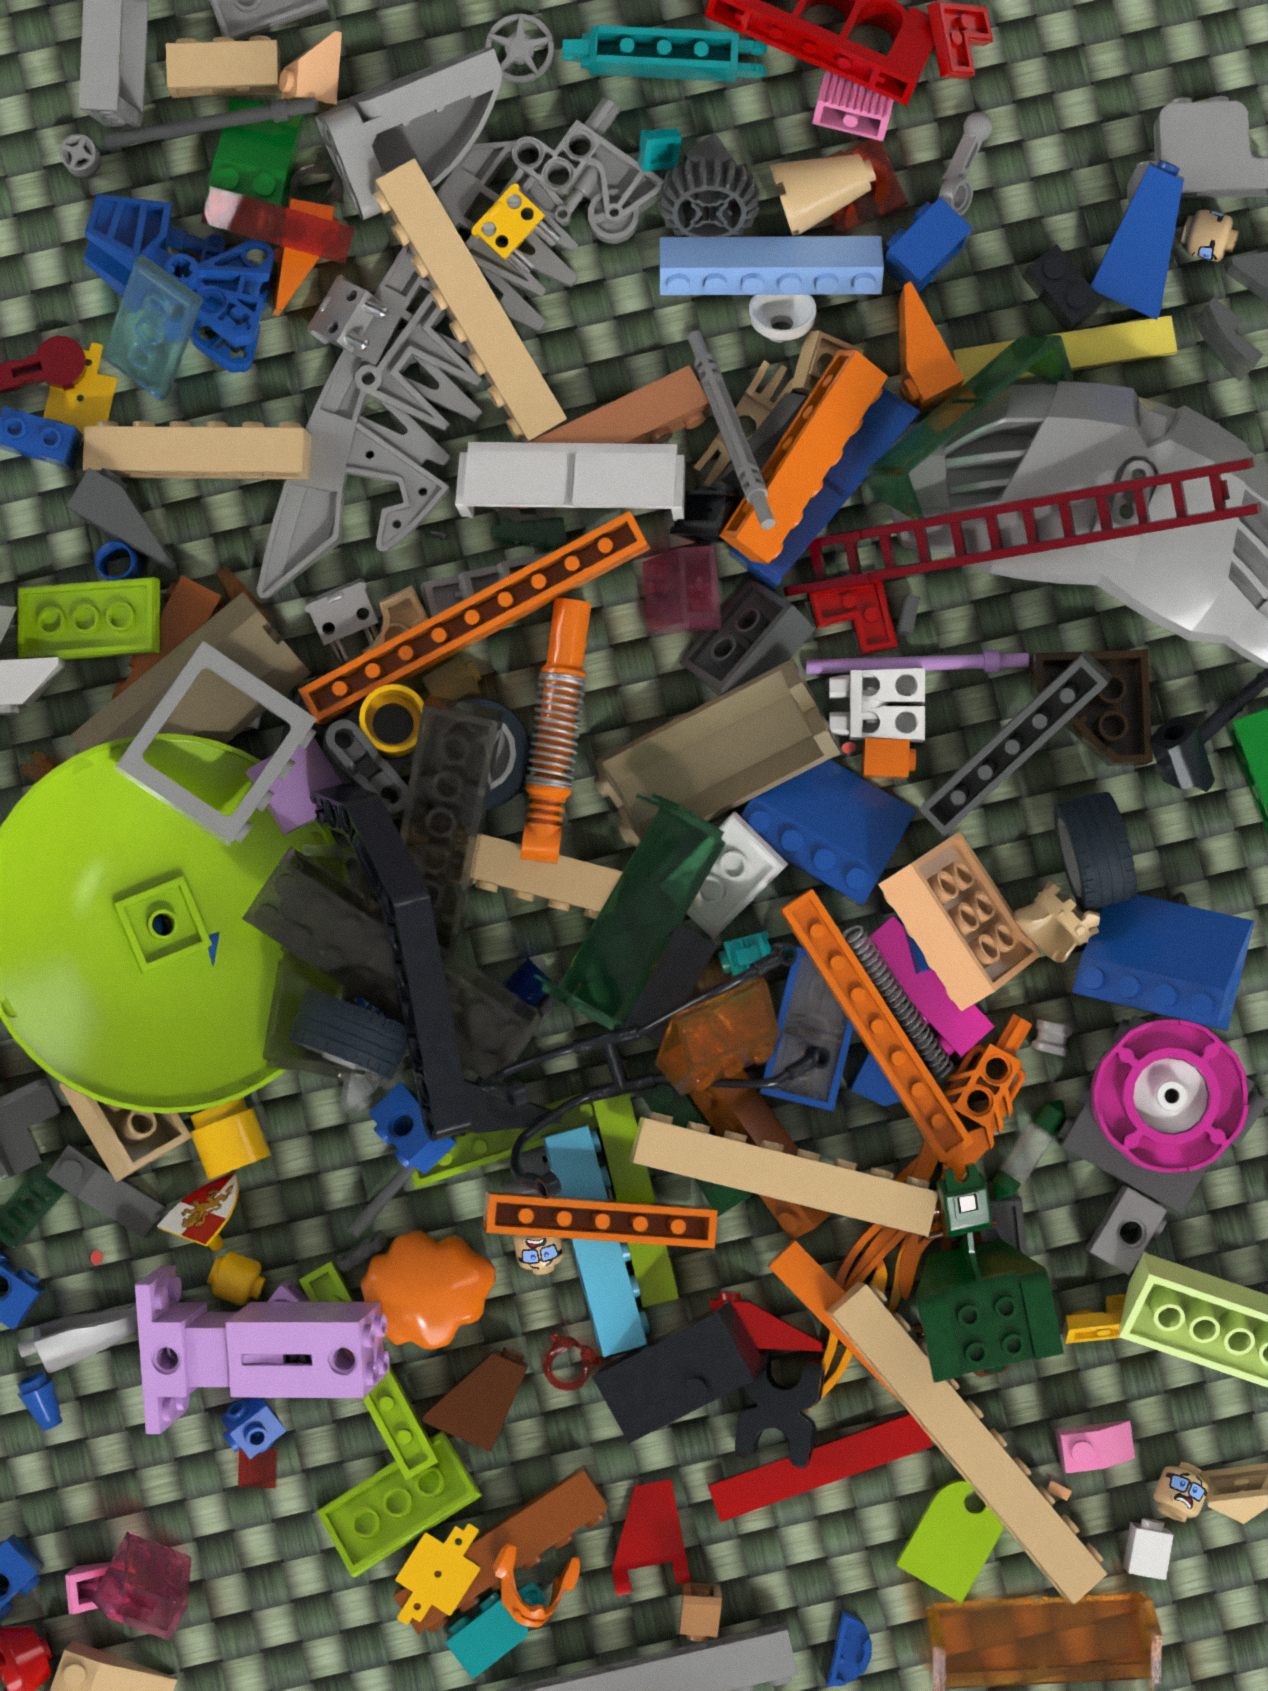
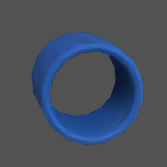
[95,540,143,581]

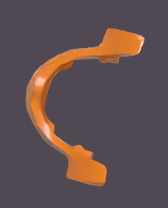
[493,1544,580,1628]

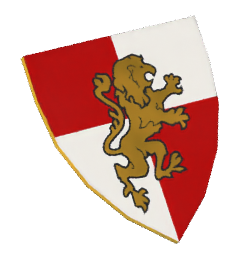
[157,1173,239,1251]

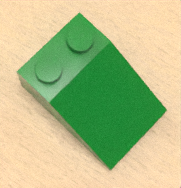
[207,98,304,219]

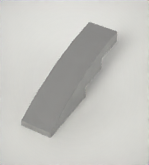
[420,551,554,619]

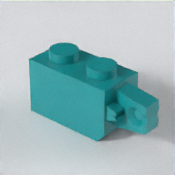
[717,931,776,977]
[445,1580,547,1679]

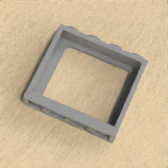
[79,0,149,129]
[114,641,317,847]

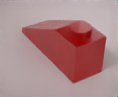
[709,1291,823,1351]

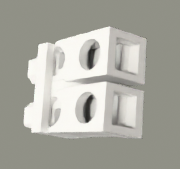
[829,668,925,743]

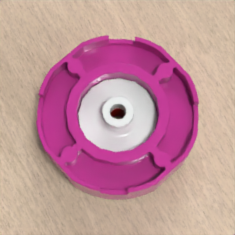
[1091,1020,1249,1173]

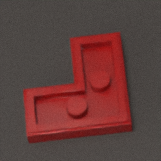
[927,1,993,80]
[808,580,898,656]

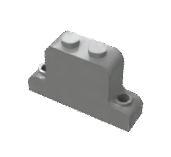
[1127,96,1268,202]

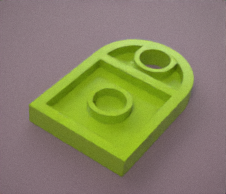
[895,1479,1003,1604]

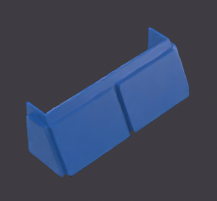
[726,387,920,592]

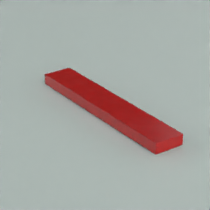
[708,1413,933,1522]

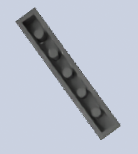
[918,650,1113,836]

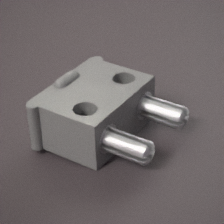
[307,275,390,353]
[304,578,379,664]

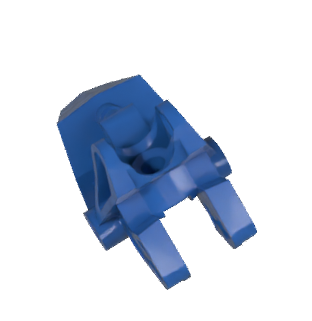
[84,194,274,373]

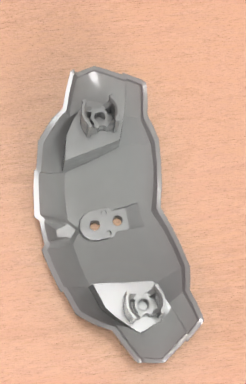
[881,381,1268,669]

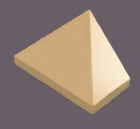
[1200,1463,1268,1524]

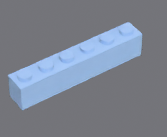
[660,236,884,295]

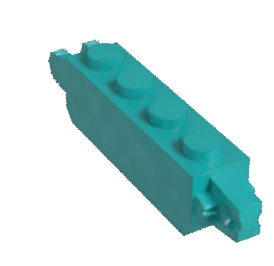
[562,25,768,82]

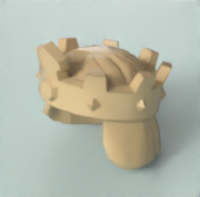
[1013,881,1100,963]

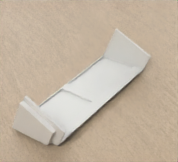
[455,442,685,521]

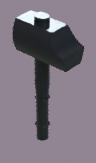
[1150,668,1268,792]

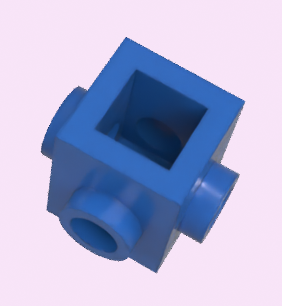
[220,1397,286,1459]

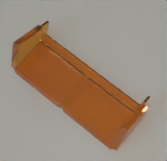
[926,1592,1162,1691]

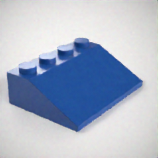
[741,759,917,906]
[1072,894,1254,1031]

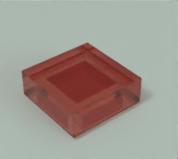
[238,1448,278,1488]

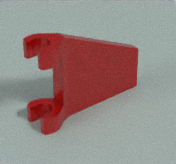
[612,1479,691,1596]

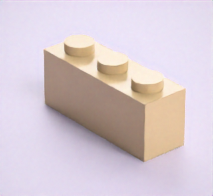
[166,36,282,98]

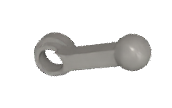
[939,112,993,216]

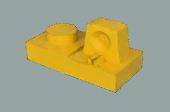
[1063,1294,1126,1344]

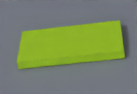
[17,577,160,660]
[316,1431,482,1578]

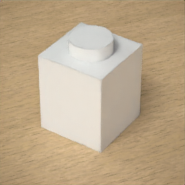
[1123,1518,1173,1580]

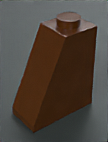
[422,1347,529,1452]

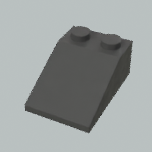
[66,468,178,573]

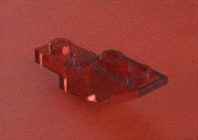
[201,186,355,264]

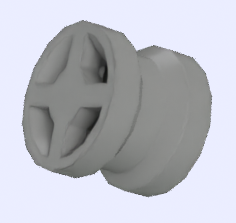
[59,134,101,178]
[1030,1019,1073,1057]

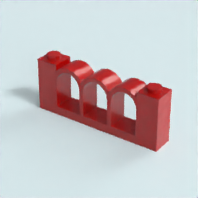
[704,0,935,106]

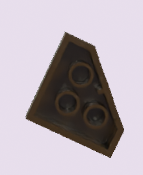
[1030,649,1153,766]

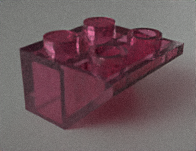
[643,545,722,635]
[91,1531,191,1641]

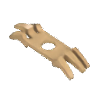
[694,360,793,487]

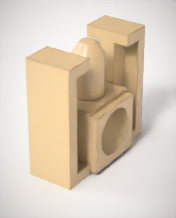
[791,331,864,396]

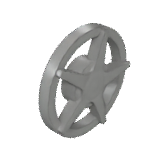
[485,14,554,83]

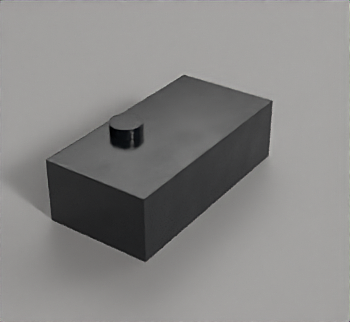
[592,1301,767,1443]

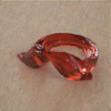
[543,1334,602,1391]

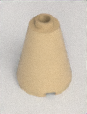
[770,154,876,236]

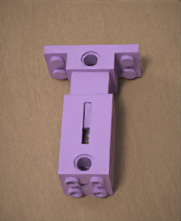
[135,1265,390,1434]

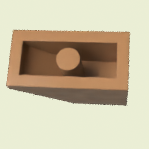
[679,1582,722,1642]

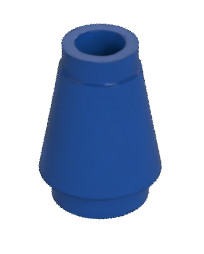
[17,1371,63,1431]

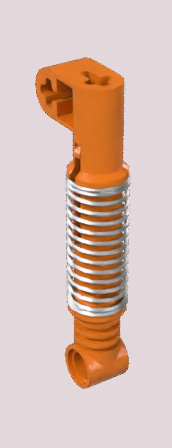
[520,598,591,864]

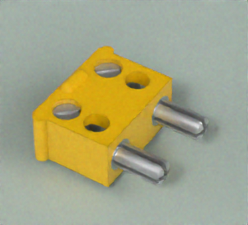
[471,183,560,274]

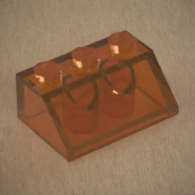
[655,977,780,1096]

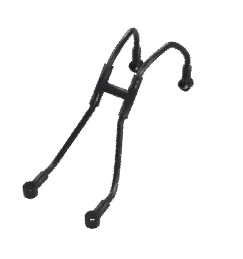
[481,942,831,1199]

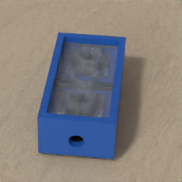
[758,947,868,1111]

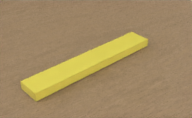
[952,315,1178,388]

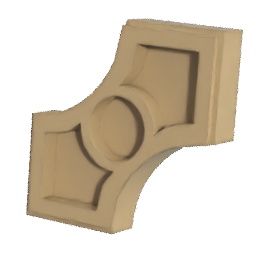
[362,585,429,654]

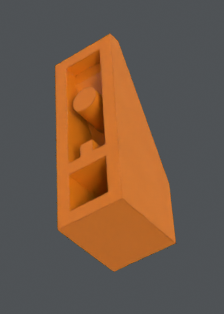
[272,199,339,316]

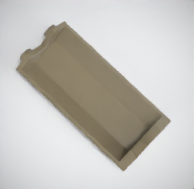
[70,592,311,755]
[594,659,840,855]

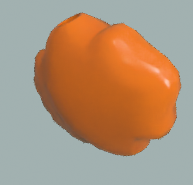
[360,1230,496,1350]

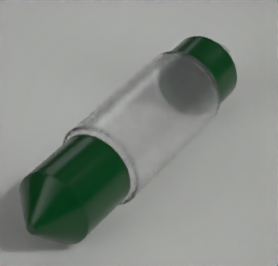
[992,1100,1066,1201]

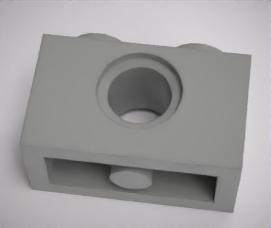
[1085,1185,1167,1275]

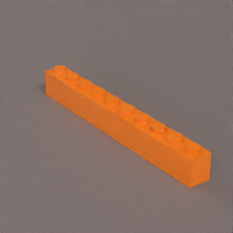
[298,511,651,725]

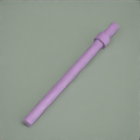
[806,650,1029,674]

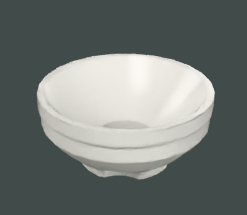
[749,295,816,343]

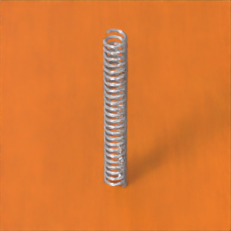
[842,925,955,1078]

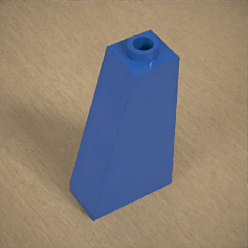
[1090,159,1184,320]

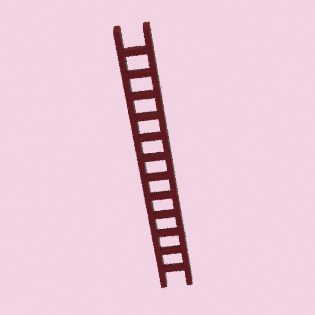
[783,457,1262,597]

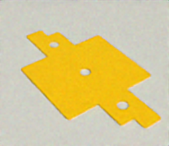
[43,342,117,447]
[395,1523,481,1625]

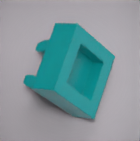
[638,128,682,171]

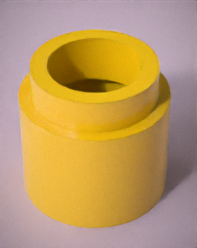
[359,684,428,758]
[190,1097,271,1180]

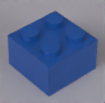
[884,197,973,294]

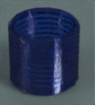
[502,958,555,1011]

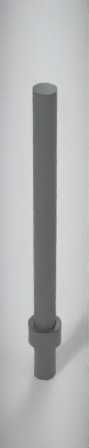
[104,97,319,148]

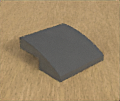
[1195,297,1264,381]

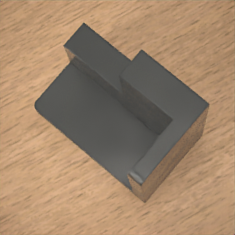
[0,1078,63,1180]

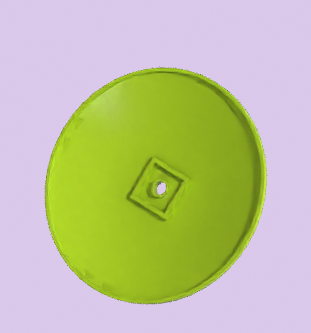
[0,733,355,1114]

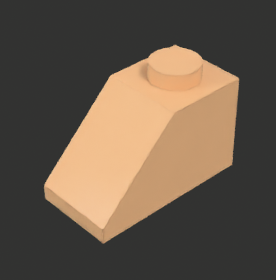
[278,31,342,113]

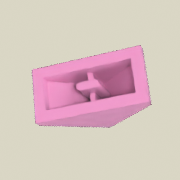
[65,1560,137,1614]

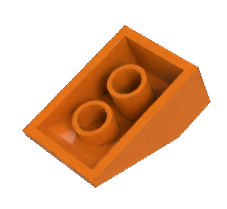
[898,281,964,414]

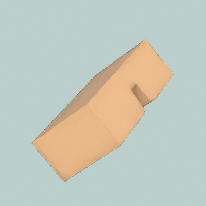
[1045,1480,1072,1501]

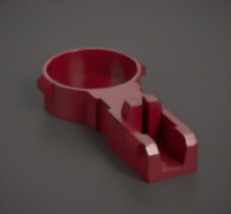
[0,335,87,397]

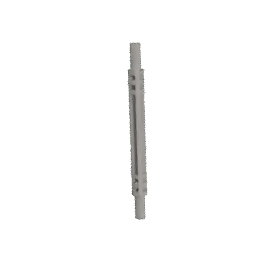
[688,331,776,529]

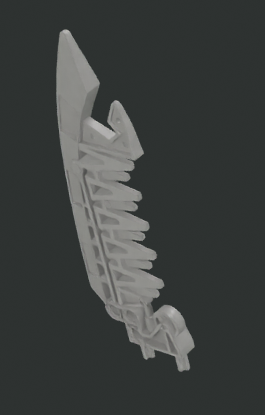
[257,97,681,599]

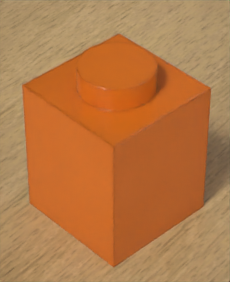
[861,738,916,780]

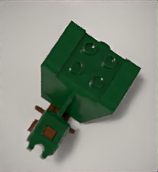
[914,1162,1064,1383]

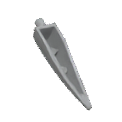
[17,1294,183,1373]

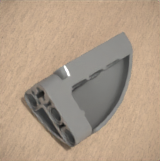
[315,47,502,220]

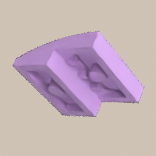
[245,737,342,835]

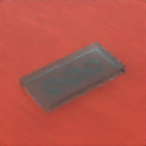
[103,254,203,401]

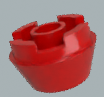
[0,1625,52,1691]

